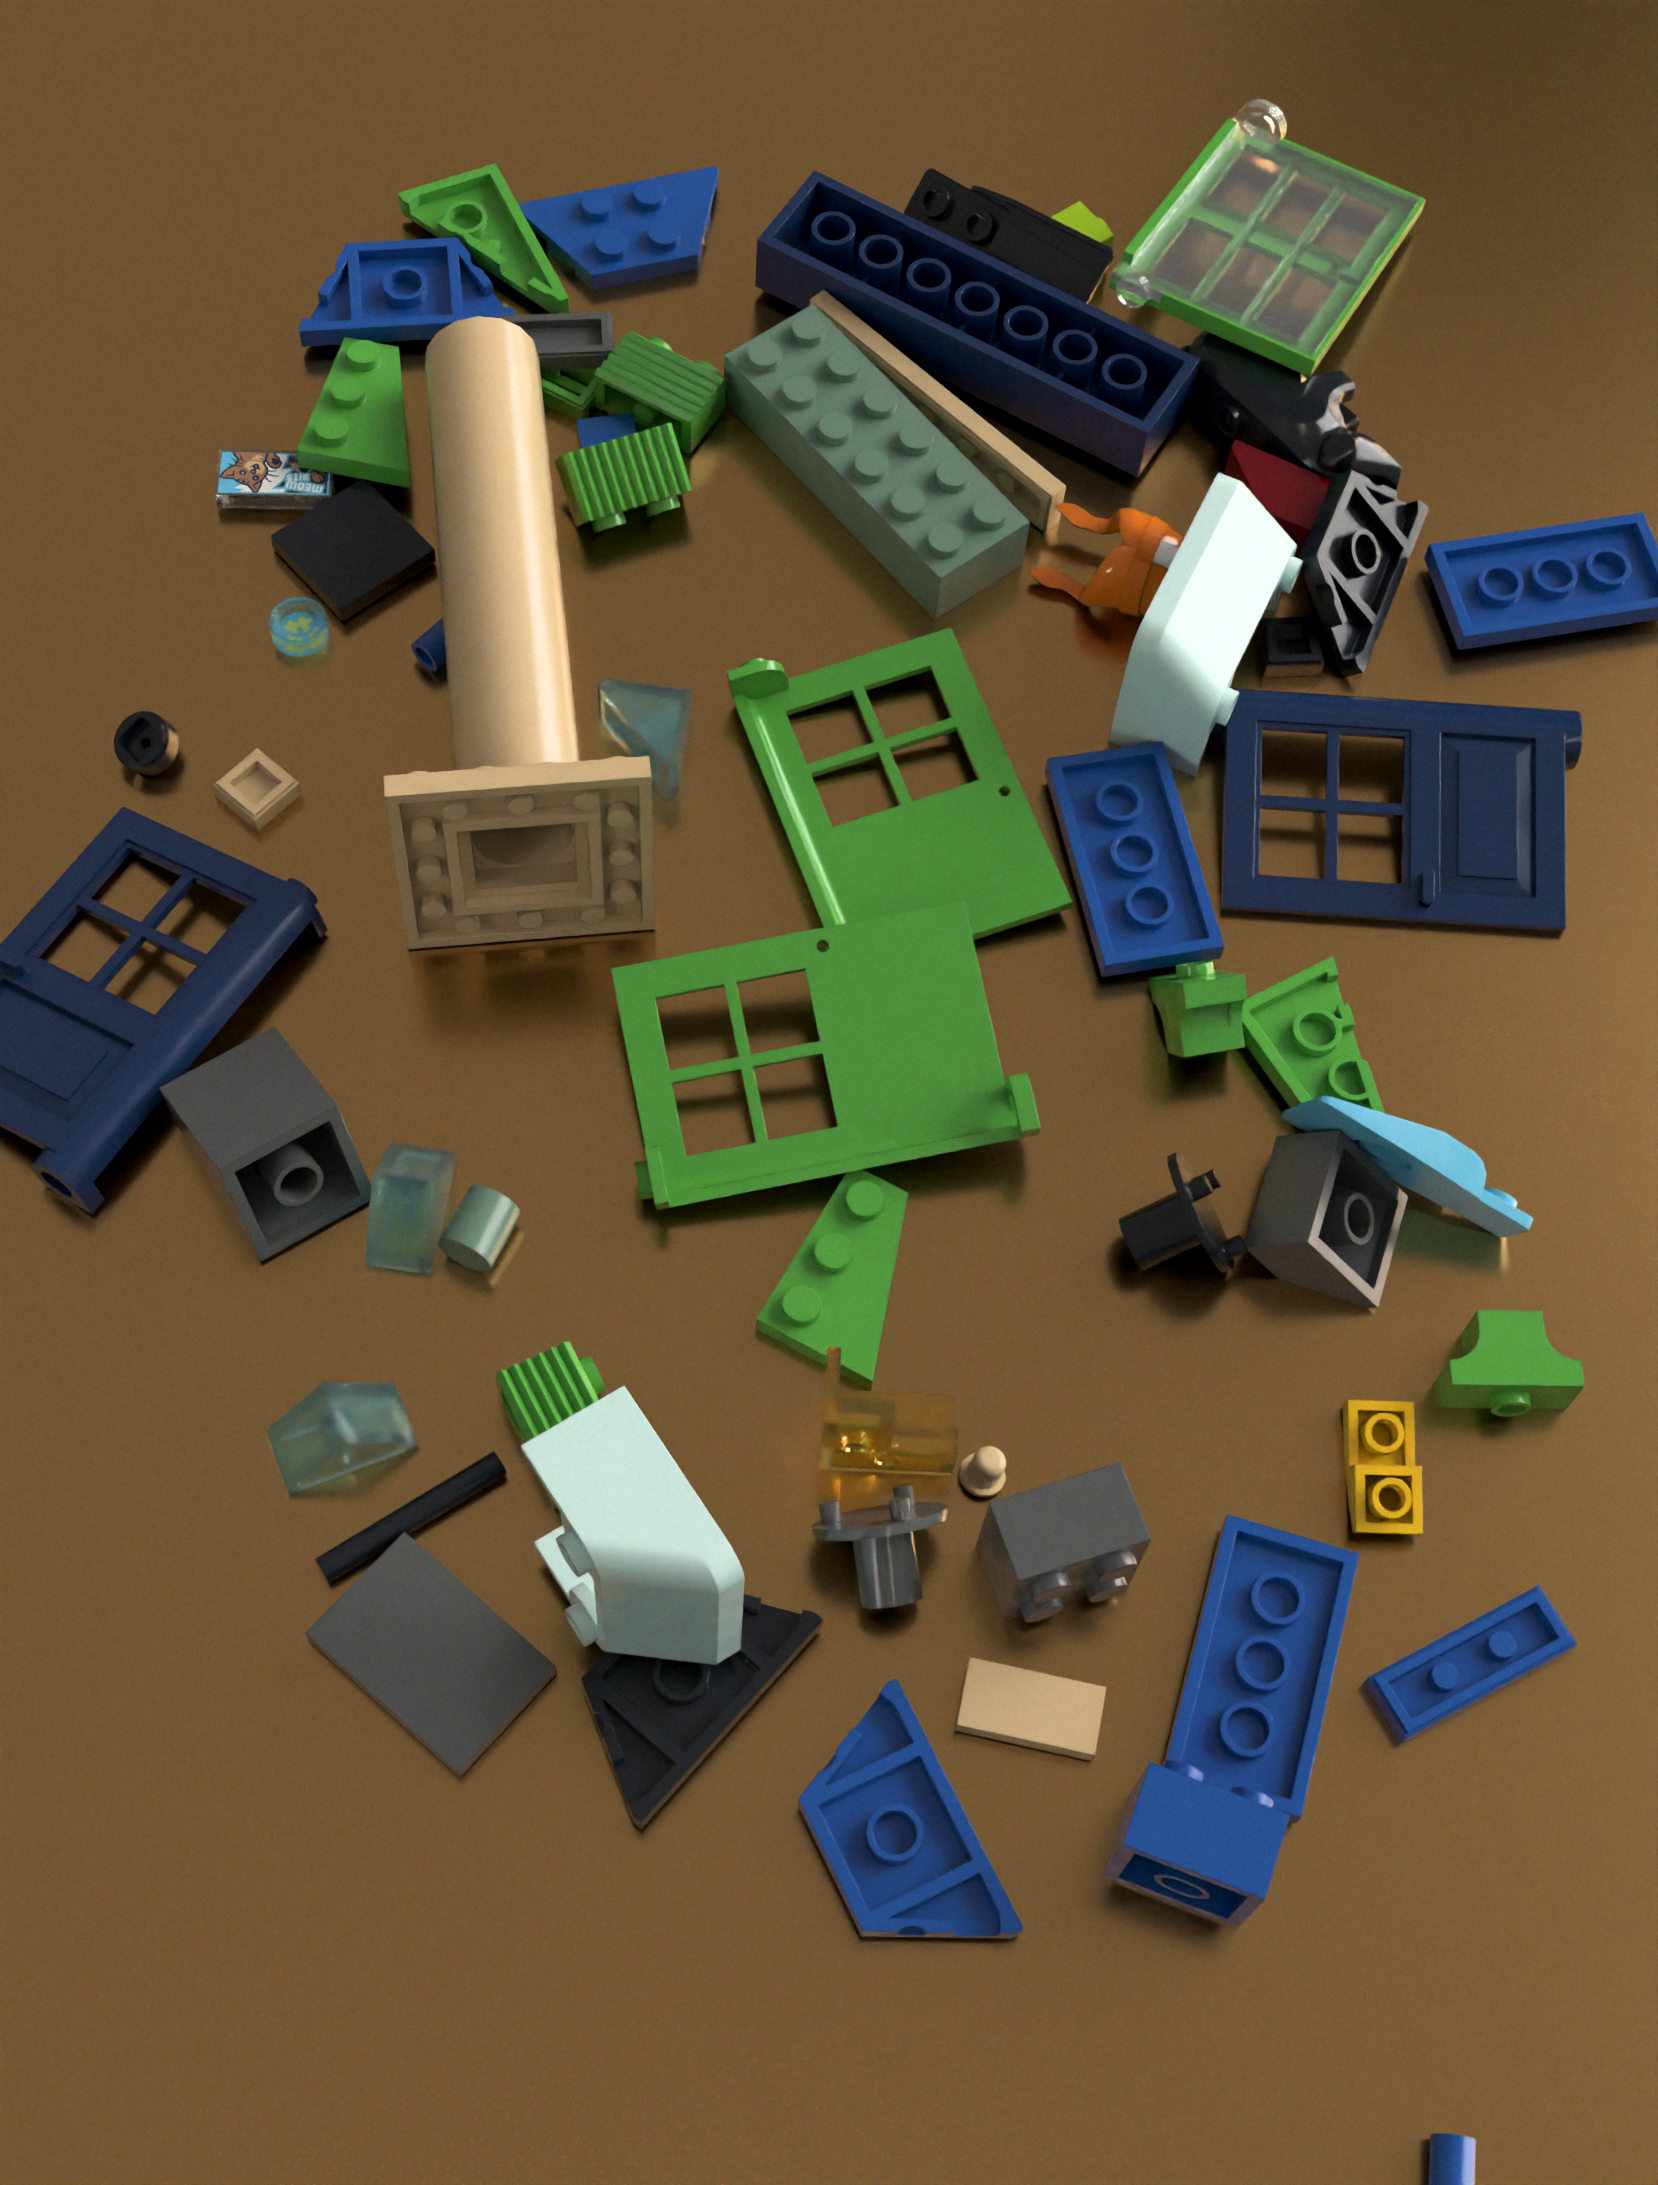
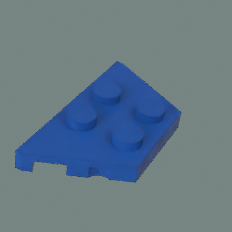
[518,166,719,290]
[299,237,515,347]
[798,1678,1024,1938]

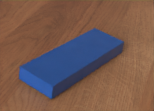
[1363,1585,1578,1744]

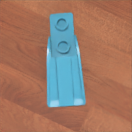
[1282,1096,1533,1237]

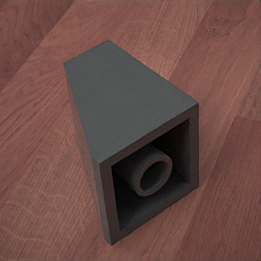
[159,1026,376,1261]

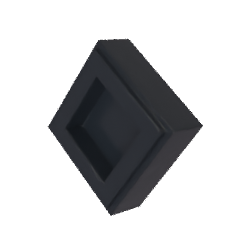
[1255,617,1324,678]

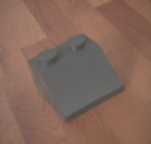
[1245,1129,1408,1308]

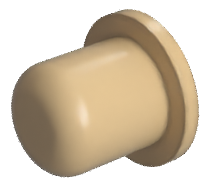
[959,1446,1006,1497]

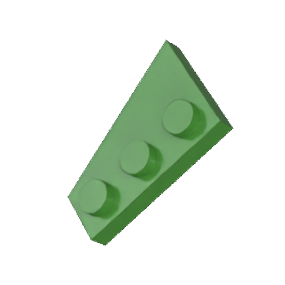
[297,337,410,488]
[1242,956,1385,1113]
[756,1169,908,1390]

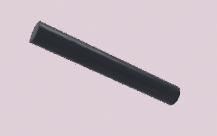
[314,1451,507,1583]

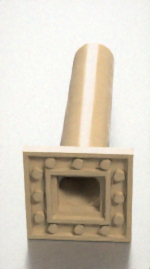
[383,316,655,949]

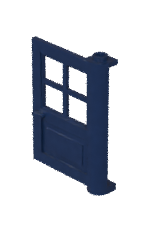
[1209,688,1583,932]
[0,807,328,1214]

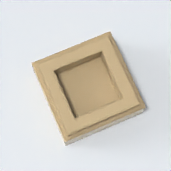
[212,748,302,832]

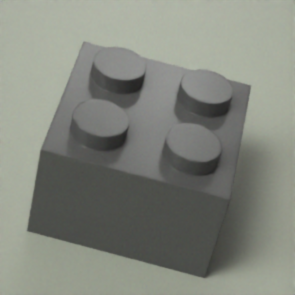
[976,1462,1151,1622]

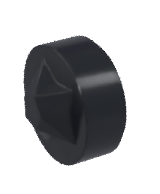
[114,711,179,776]

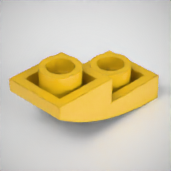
[1342,1400,1423,1535]

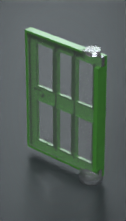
[1108,99,1426,377]

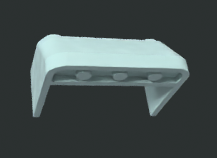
[1108,473,1303,776]
[521,1386,745,1665]

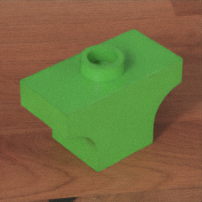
[1149,960,1248,1058]
[1434,1310,1585,1417]

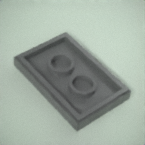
[306,1532,557,1778]

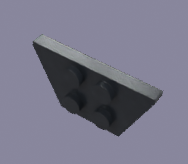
[1299,470,1429,677]
[581,1594,823,1829]

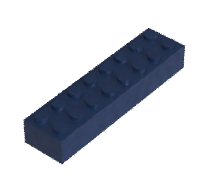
[755,170,1201,478]

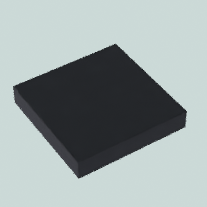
[270,479,436,621]

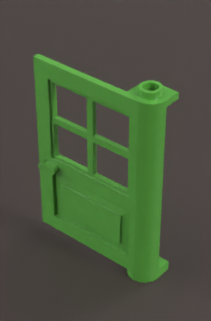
[726,627,1073,940]
[611,900,1041,1210]

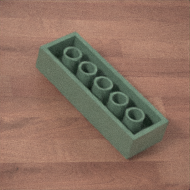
[724,304,1030,620]

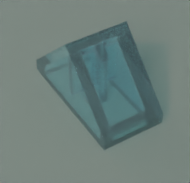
[598,679,692,800]
[365,1143,456,1275]
[266,1383,418,1495]

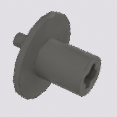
[811,1484,950,1609]

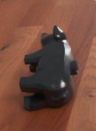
[1181,320,1402,490]

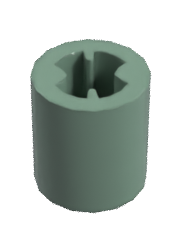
[438,1185,521,1272]

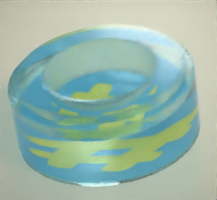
[269,597,330,657]

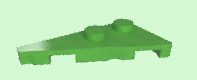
[398,163,570,314]

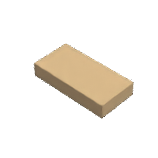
[955,1657,1107,1761]

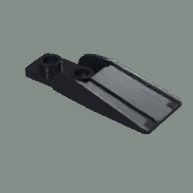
[904,168,1115,304]

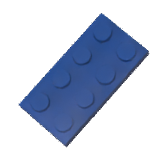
[1424,512,1658,650]
[1044,742,1225,977]
[1164,1514,1360,1823]

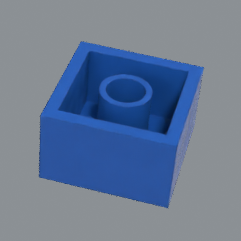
[1103,1760,1290,1927]

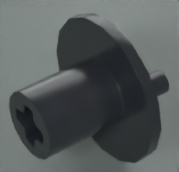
[1119,1152,1248,1273]

